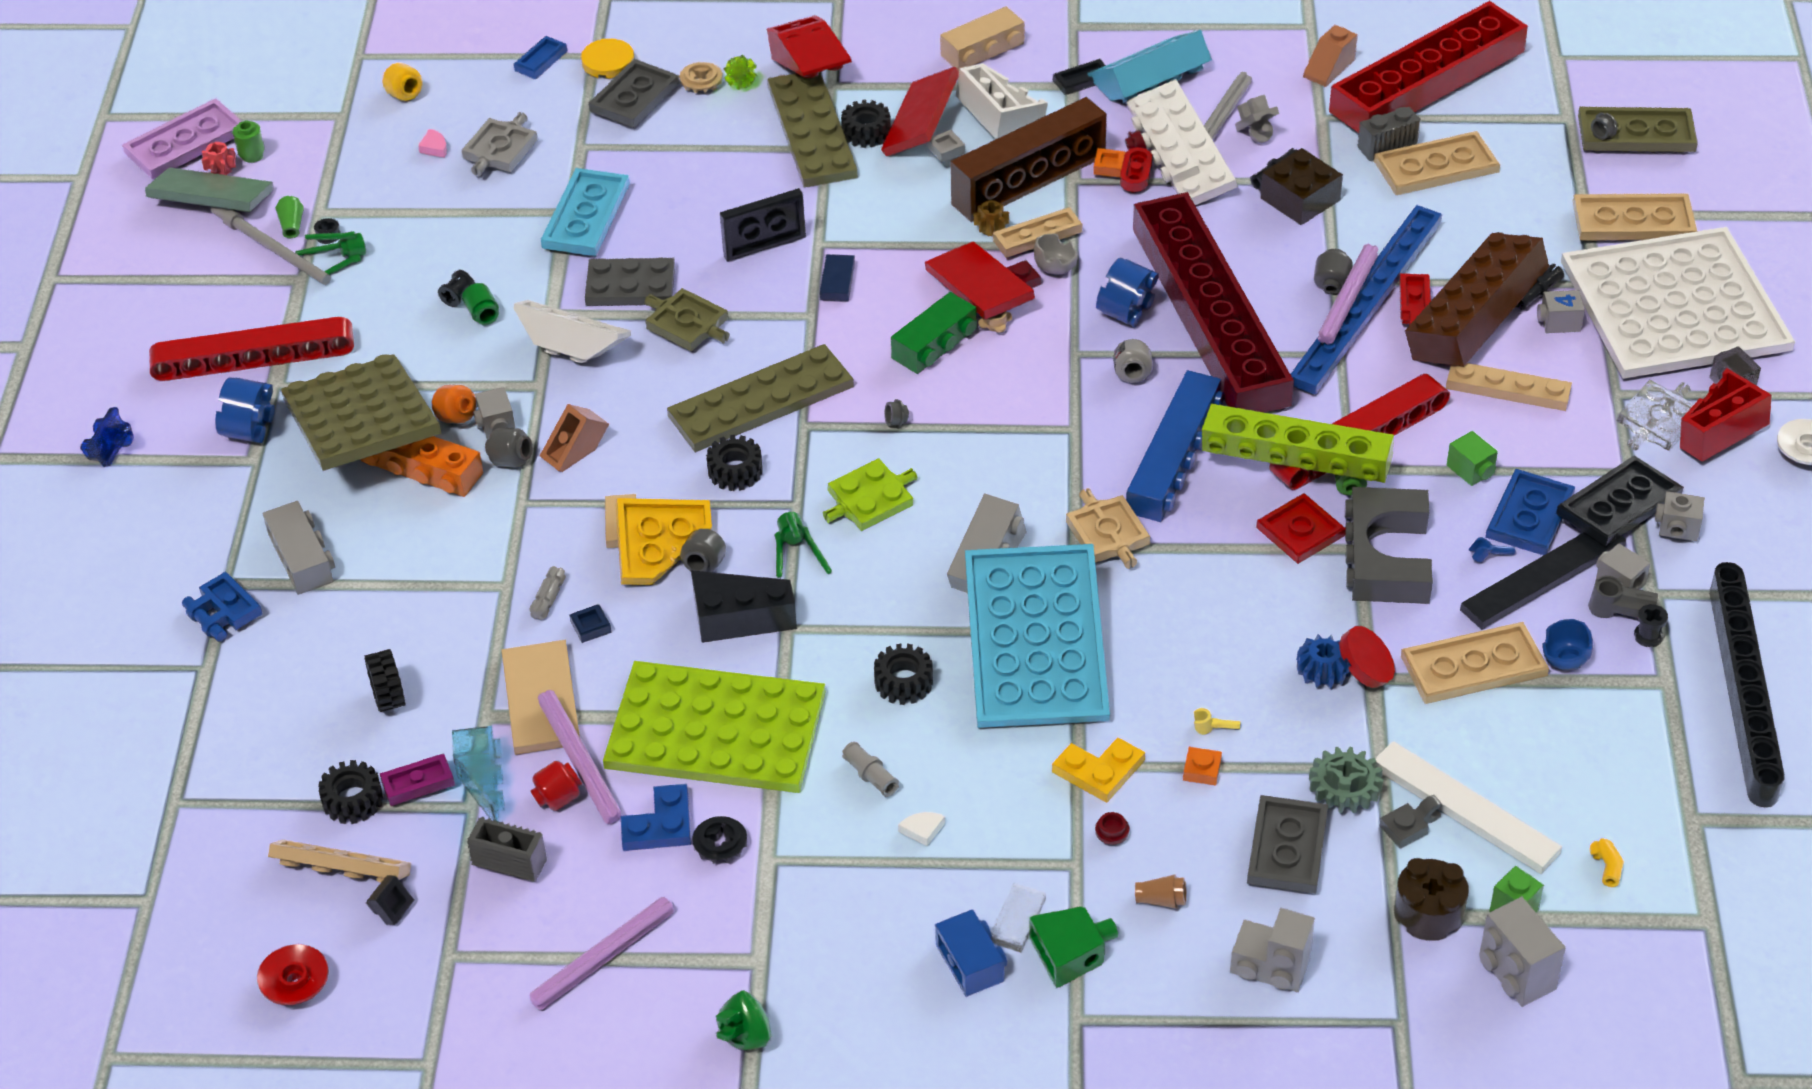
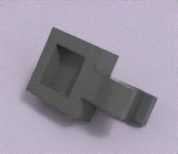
[1380,795,1442,849]

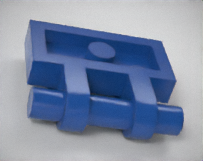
[182,571,262,642]

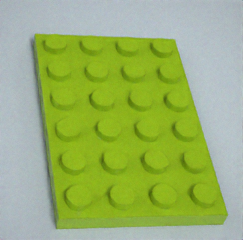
[603,661,826,793]

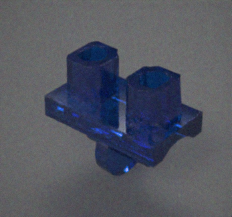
[80,407,134,467]

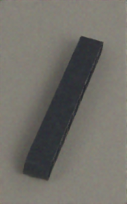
[1709,562,1785,808]

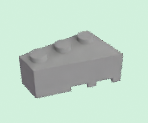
[947,493,1027,593]

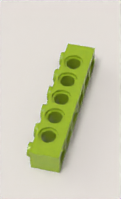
[1202,404,1394,483]

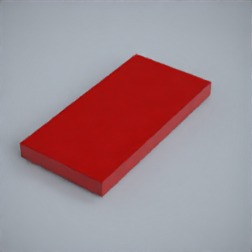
[881,66,959,156]
[925,241,1035,320]

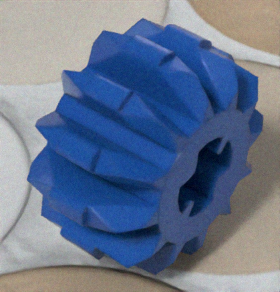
[1296,634,1351,689]

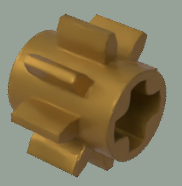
[974,201,1009,236]

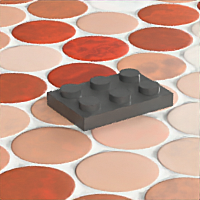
[588,59,680,128]
[585,257,675,306]
[1247,795,1328,894]

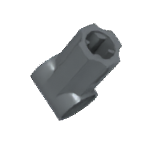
[1588,576,1658,618]

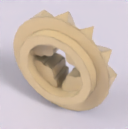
[679,62,722,94]

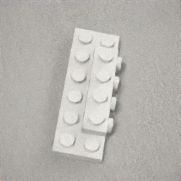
[1126,80,1238,205]

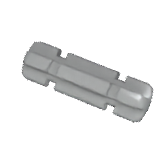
[529,566,566,620]

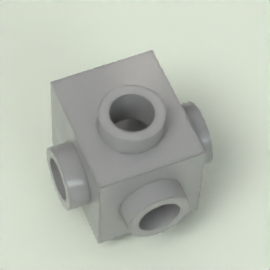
[1654,491,1705,541]

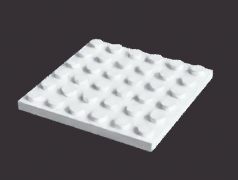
[1561,227,1795,379]

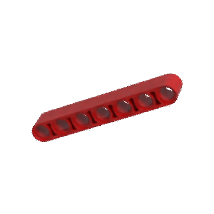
[149,317,354,381]
[1269,373,1450,490]

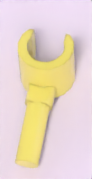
[1194,708,1240,735]

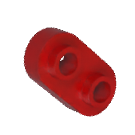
[1120,147,1152,193]

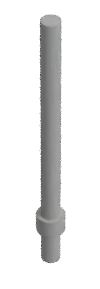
[211,207,331,285]

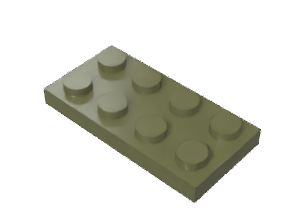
[1578,106,1698,153]

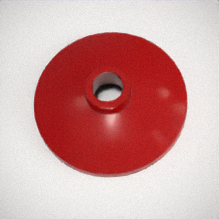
[257,944,329,1005]

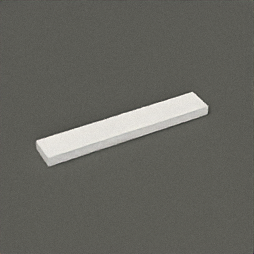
[1375,741,1562,874]

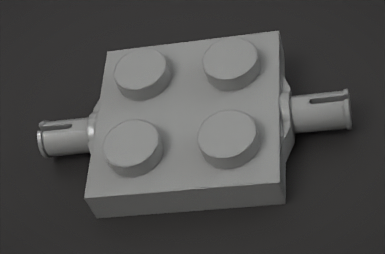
[461,112,538,177]

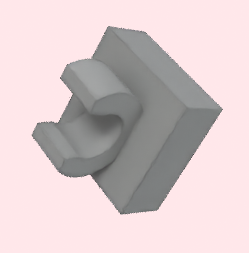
[927,130,965,168]

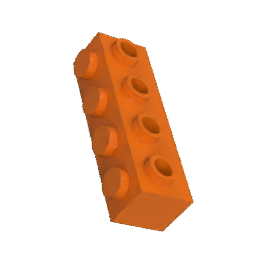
[360,436,483,497]

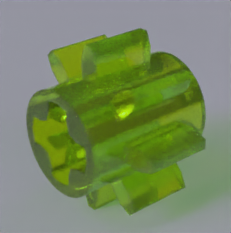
[723,54,758,90]

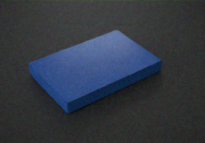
[1485,469,1575,556]

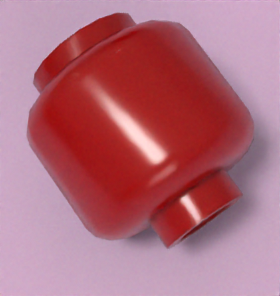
[530,761,582,811]

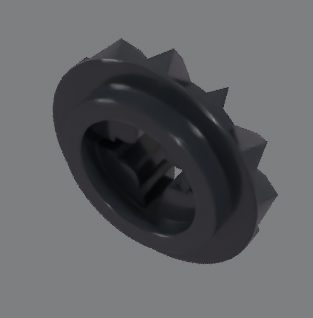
[692,816,747,864]

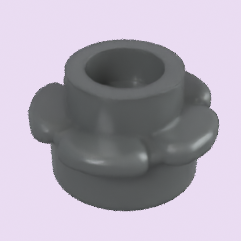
[1591,113,1617,140]
[884,399,909,429]

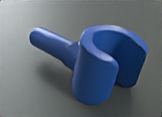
[1468,537,1515,562]

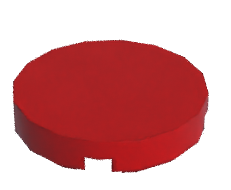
[1339,626,1395,688]

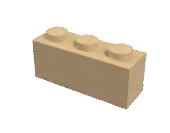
[940,6,1025,71]

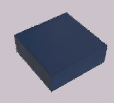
[569,604,612,643]

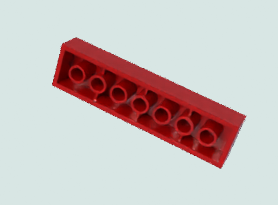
[1329,0,1528,133]

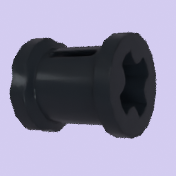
[437,269,475,307]
[1634,604,1668,647]

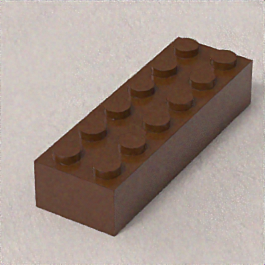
[950,97,1107,222]
[1405,232,1549,367]

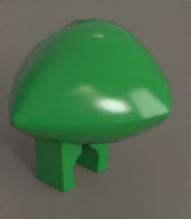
[716,990,772,1050]

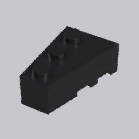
[691,570,797,643]

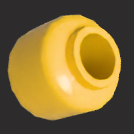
[382,62,423,101]

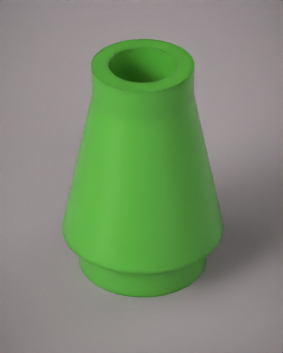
[275,196,304,239]

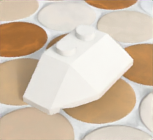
[513,300,632,363]

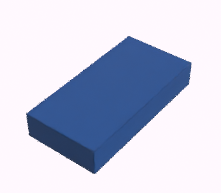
[513,36,568,80]

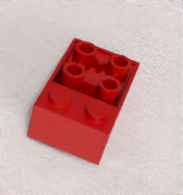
[766,15,852,78]

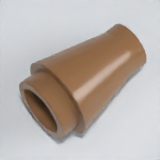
[1135,874,1187,909]

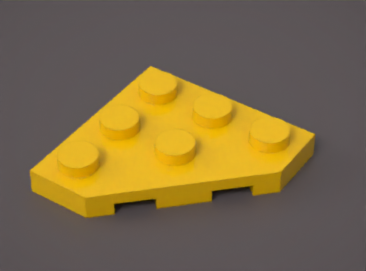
[615,498,712,585]

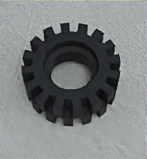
[841,99,891,148]
[706,435,763,491]
[874,643,933,705]
[364,649,406,712]
[318,760,383,824]

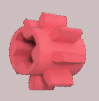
[201,142,236,175]

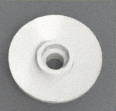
[1777,419,1812,465]

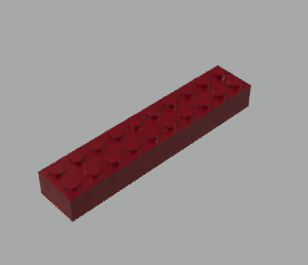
[1133,192,1294,413]

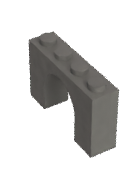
[1344,487,1433,604]

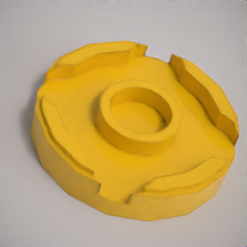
[581,38,634,79]

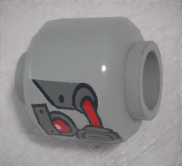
[1113,339,1153,383]

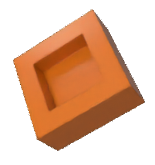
[1093,148,1125,177]
[1183,747,1222,786]

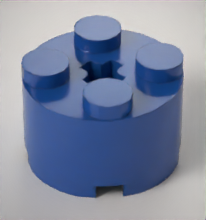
[1096,257,1159,327]
[215,377,275,443]

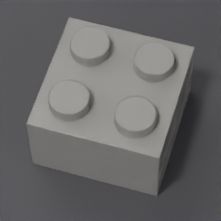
[1479,897,1566,1007]

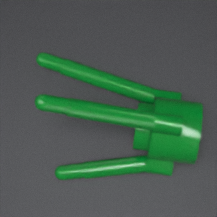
[295,231,366,275]
[774,512,832,578]

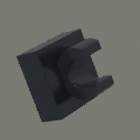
[366,875,414,925]

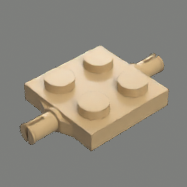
[1066,488,1150,569]

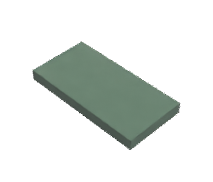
[145,167,273,212]

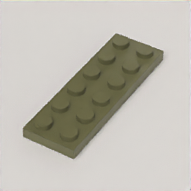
[767,72,858,188]
[667,344,854,452]

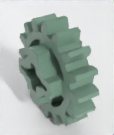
[1309,746,1383,813]

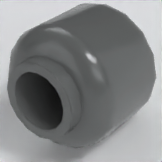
[1313,249,1353,294]
[485,428,533,468]
[680,528,726,572]

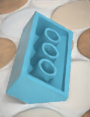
[1087,30,1212,103]

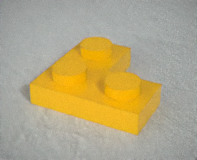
[1052,737,1145,803]

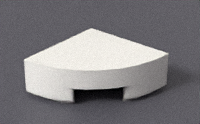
[898,812,945,846]

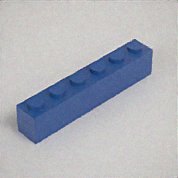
[1126,370,1225,522]

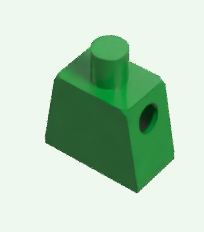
[1029,906,1118,988]

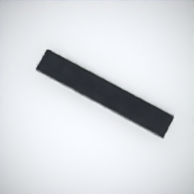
[1460,533,1626,630]

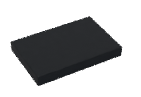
[719,188,806,262]

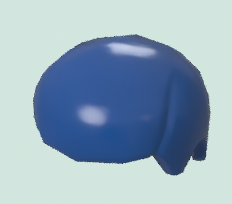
[1542,619,1593,670]

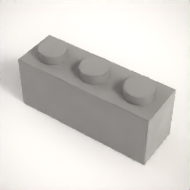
[262,500,335,595]

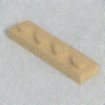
[1446,363,1572,411]
[268,839,411,883]

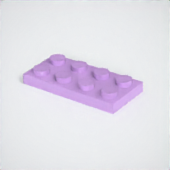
[122,98,242,179]

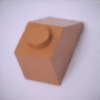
[1303,25,1358,87]
[540,404,609,472]

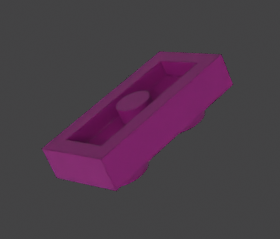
[380,753,455,806]

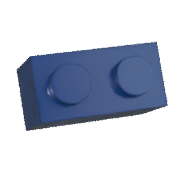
[935,909,1007,997]

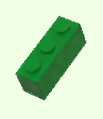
[890,292,977,374]

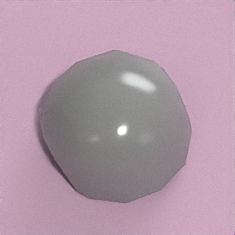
[1034,233,1078,274]

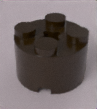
[1394,858,1469,941]

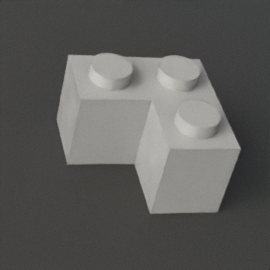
[1230,908,1315,992]

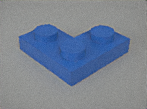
[621,784,691,851]

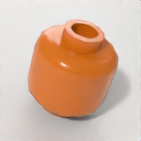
[432,385,477,424]

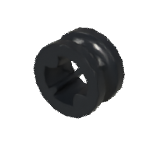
[314,218,341,244]

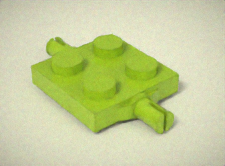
[822,458,918,531]

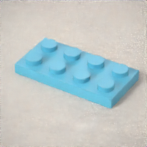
[541,168,630,256]

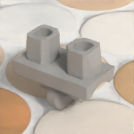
[1235,94,1280,143]

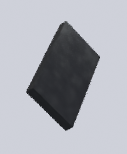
[1556,455,1684,547]

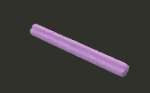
[1318,243,1379,345]
[538,690,621,824]
[529,896,674,1010]

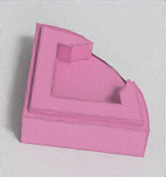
[418,129,447,158]

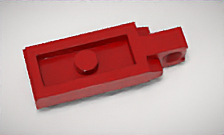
[1399,273,1431,325]

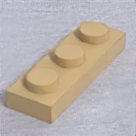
[993,207,1082,258]

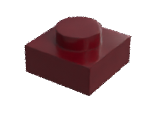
[1007,260,1041,288]

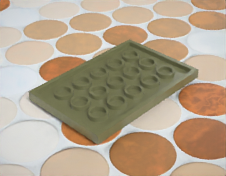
[281,354,442,471]

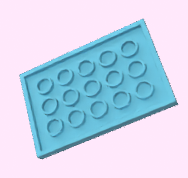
[965,544,1110,728]

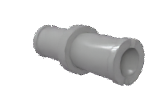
[842,741,900,797]

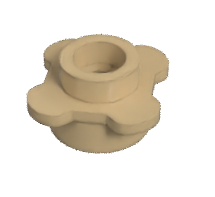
[978,311,1012,333]

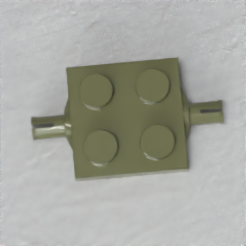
[645,288,730,352]

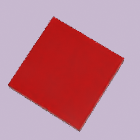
[1256,493,1345,564]

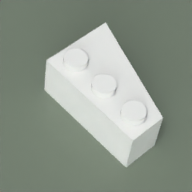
[955,63,1048,139]

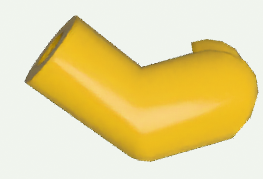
[1590,838,1624,887]

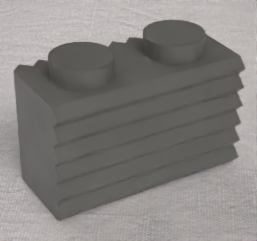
[1357,107,1421,162]
[467,816,547,882]

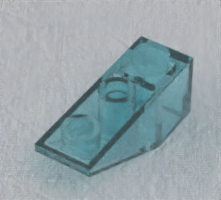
[452,726,505,823]

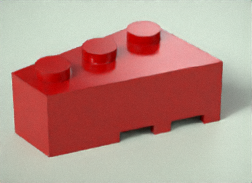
[1680,368,1772,462]

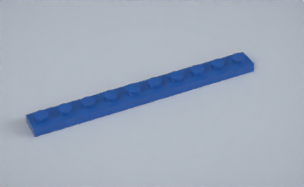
[1291,205,1442,394]

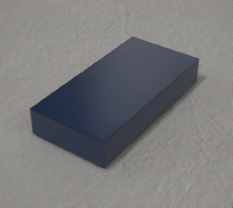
[820,254,855,301]

